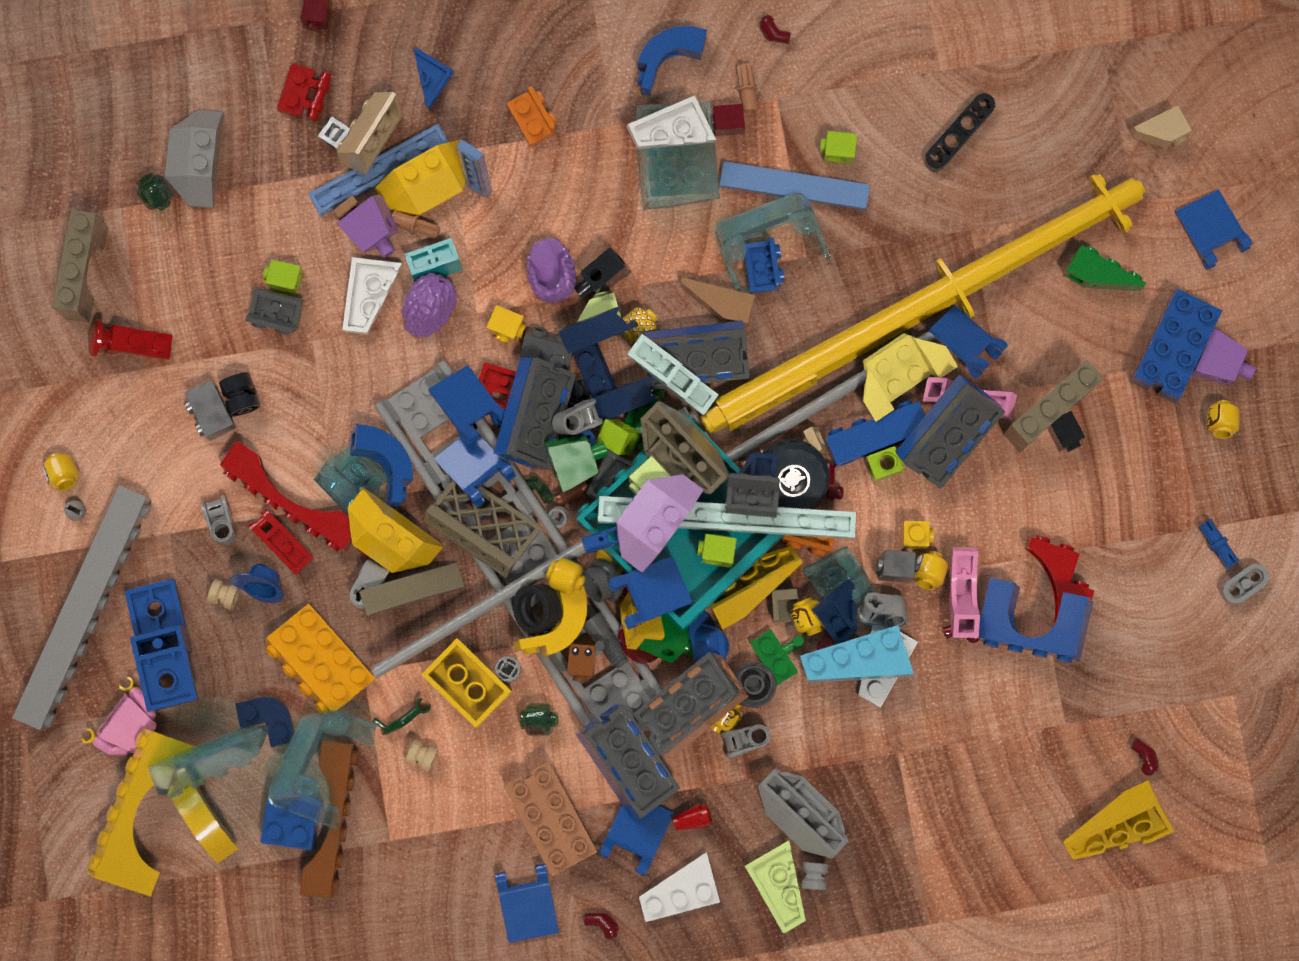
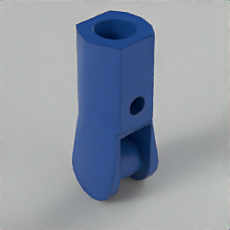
[581,526,620,554]

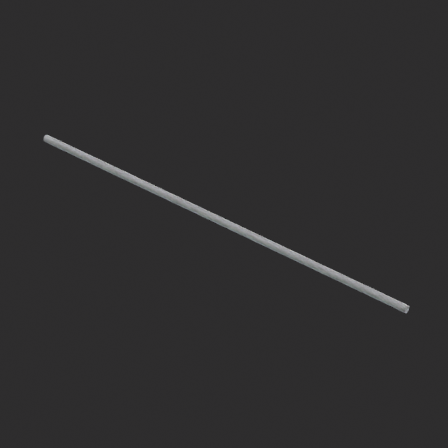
[371,331,938,678]

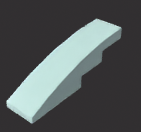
[627,334,718,415]

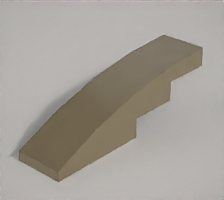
[359,563,465,616]

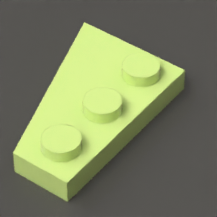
[745,840,806,934]

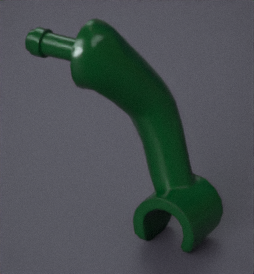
[372,698,431,735]

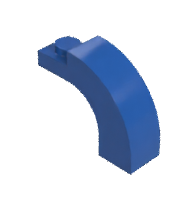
[637,26,707,97]
[350,424,413,509]

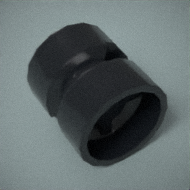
[219,372,261,417]

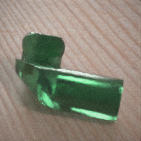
[525,476,554,504]

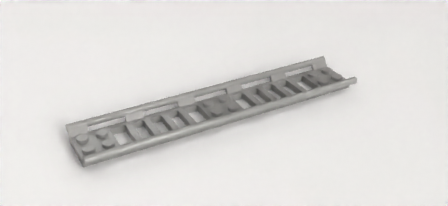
[374,360,663,727]

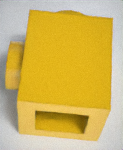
[486,305,527,344]
[901,521,934,550]

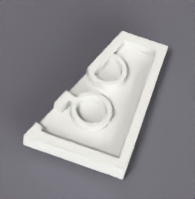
[627,95,716,149]
[342,257,402,335]
[858,625,918,708]
[639,852,720,922]

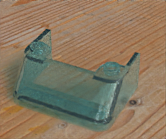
[715,193,831,292]
[268,710,376,829]

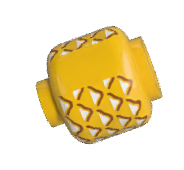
[622,307,658,344]

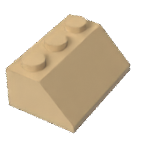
[337,92,403,176]

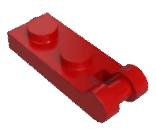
[248,509,315,576]

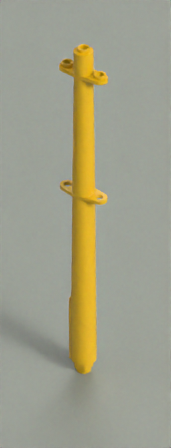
[700,174,1145,434]

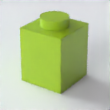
[263,259,304,295]

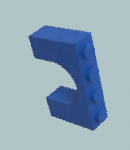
[979,578,1093,664]

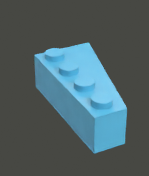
[800,625,914,683]

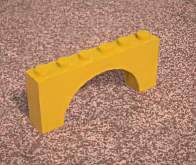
[87,728,207,897]

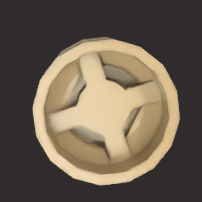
[207,579,240,611]
[405,740,439,772]

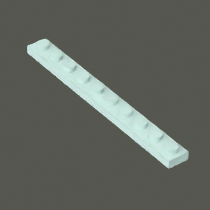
[598,496,856,539]

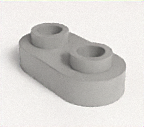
[1221,564,1269,604]

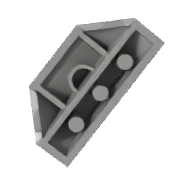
[165,110,224,209]
[758,769,849,859]

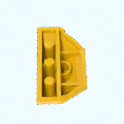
[375,140,466,216]
[348,487,444,573]

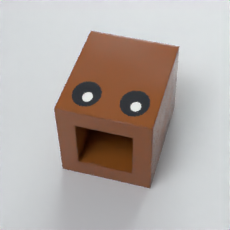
[567,644,597,682]

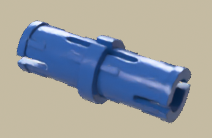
[1198,519,1240,569]

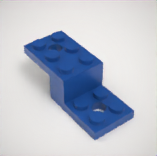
[124,578,199,712]

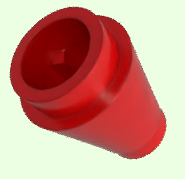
[673,804,712,831]

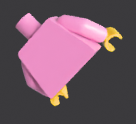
[81,676,157,755]

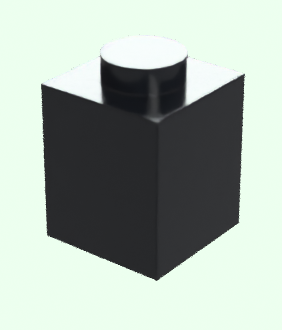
[1047,411,1085,452]

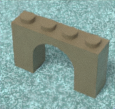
[52,210,108,323]
[1003,360,1104,453]

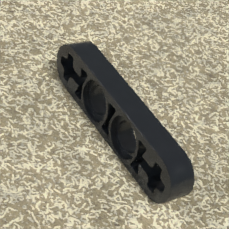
[924,93,995,172]

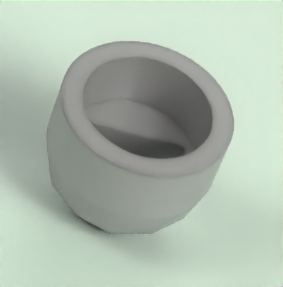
[64,500,86,521]
[548,506,570,528]

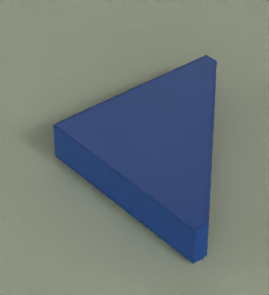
[414,47,454,110]

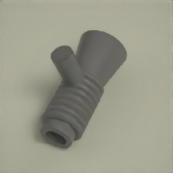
[583,612,629,669]

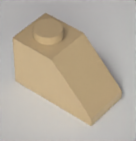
[1130,105,1192,148]

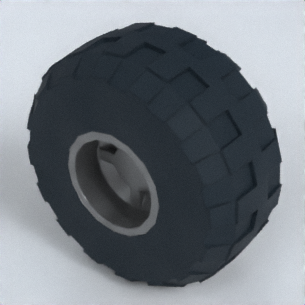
[762,439,830,509]

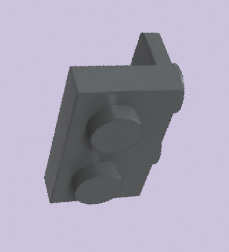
[245,287,304,335]
[519,326,573,371]
[725,473,780,518]

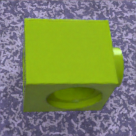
[820,131,857,164]
[596,419,642,455]
[865,446,905,483]
[697,534,736,568]

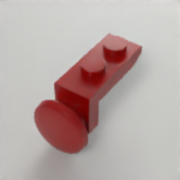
[88,320,173,360]

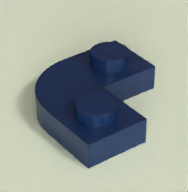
[235,697,297,747]

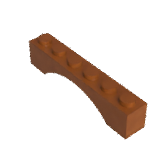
[299,740,359,898]

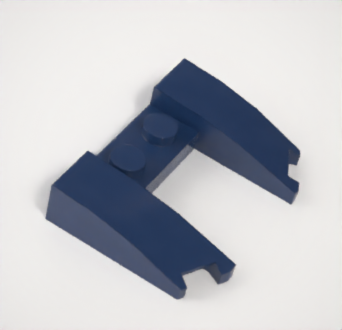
[559,306,659,421]

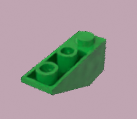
[1063,245,1146,291]

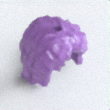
[526,237,577,304]
[401,272,458,338]

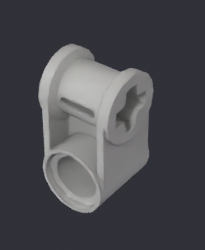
[552,398,603,435]
[201,495,237,546]
[350,559,391,609]
[857,592,908,628]
[720,724,770,758]

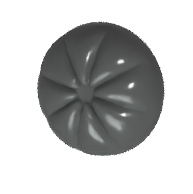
[582,558,623,603]
[734,662,777,708]

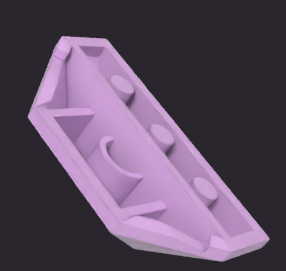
[616,474,703,572]

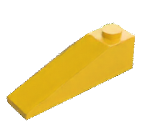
[709,546,803,630]
[1063,780,1175,860]

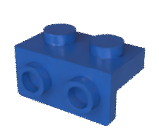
[743,237,784,294]

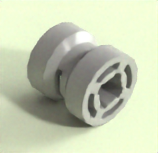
[495,656,521,683]
[801,862,829,890]

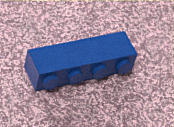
[824,400,925,468]

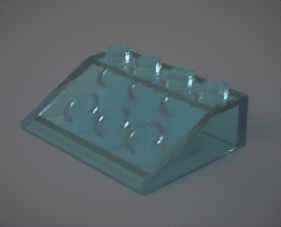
[634,102,720,209]
[148,725,269,798]

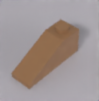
[681,277,755,328]

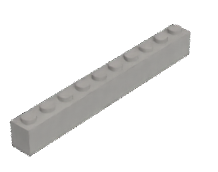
[12,485,152,731]

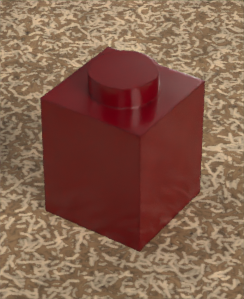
[300,0,333,32]
[708,104,745,137]

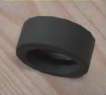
[513,583,561,634]

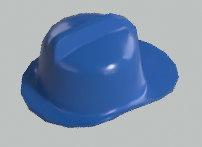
[230,564,284,603]
[688,612,729,663]

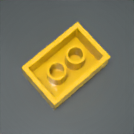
[421,638,513,729]

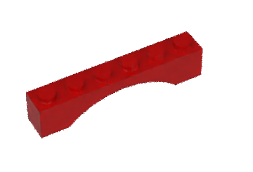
[220,441,352,552]

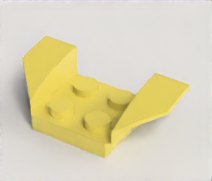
[863,333,958,422]

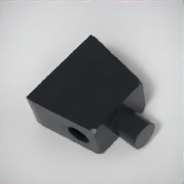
[574,247,632,299]

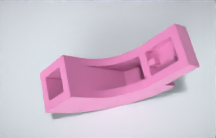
[923,377,1017,419]
[949,547,980,638]

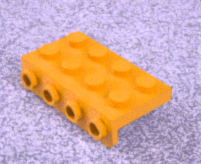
[265,604,375,719]

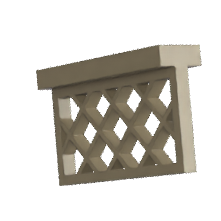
[423,480,542,578]

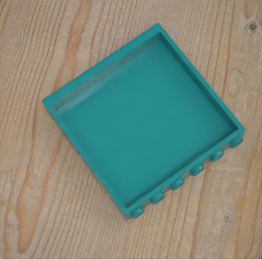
[576,415,784,632]

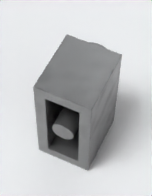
[184,380,236,441]
[875,550,916,583]

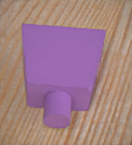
[337,195,398,258]
[1192,328,1256,385]

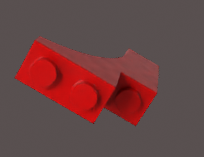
[1025,535,1095,628]

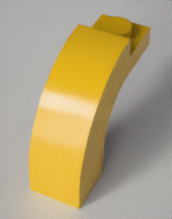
[513,586,587,658]
[169,773,238,864]

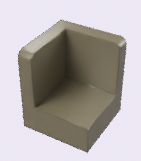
[771,589,798,623]

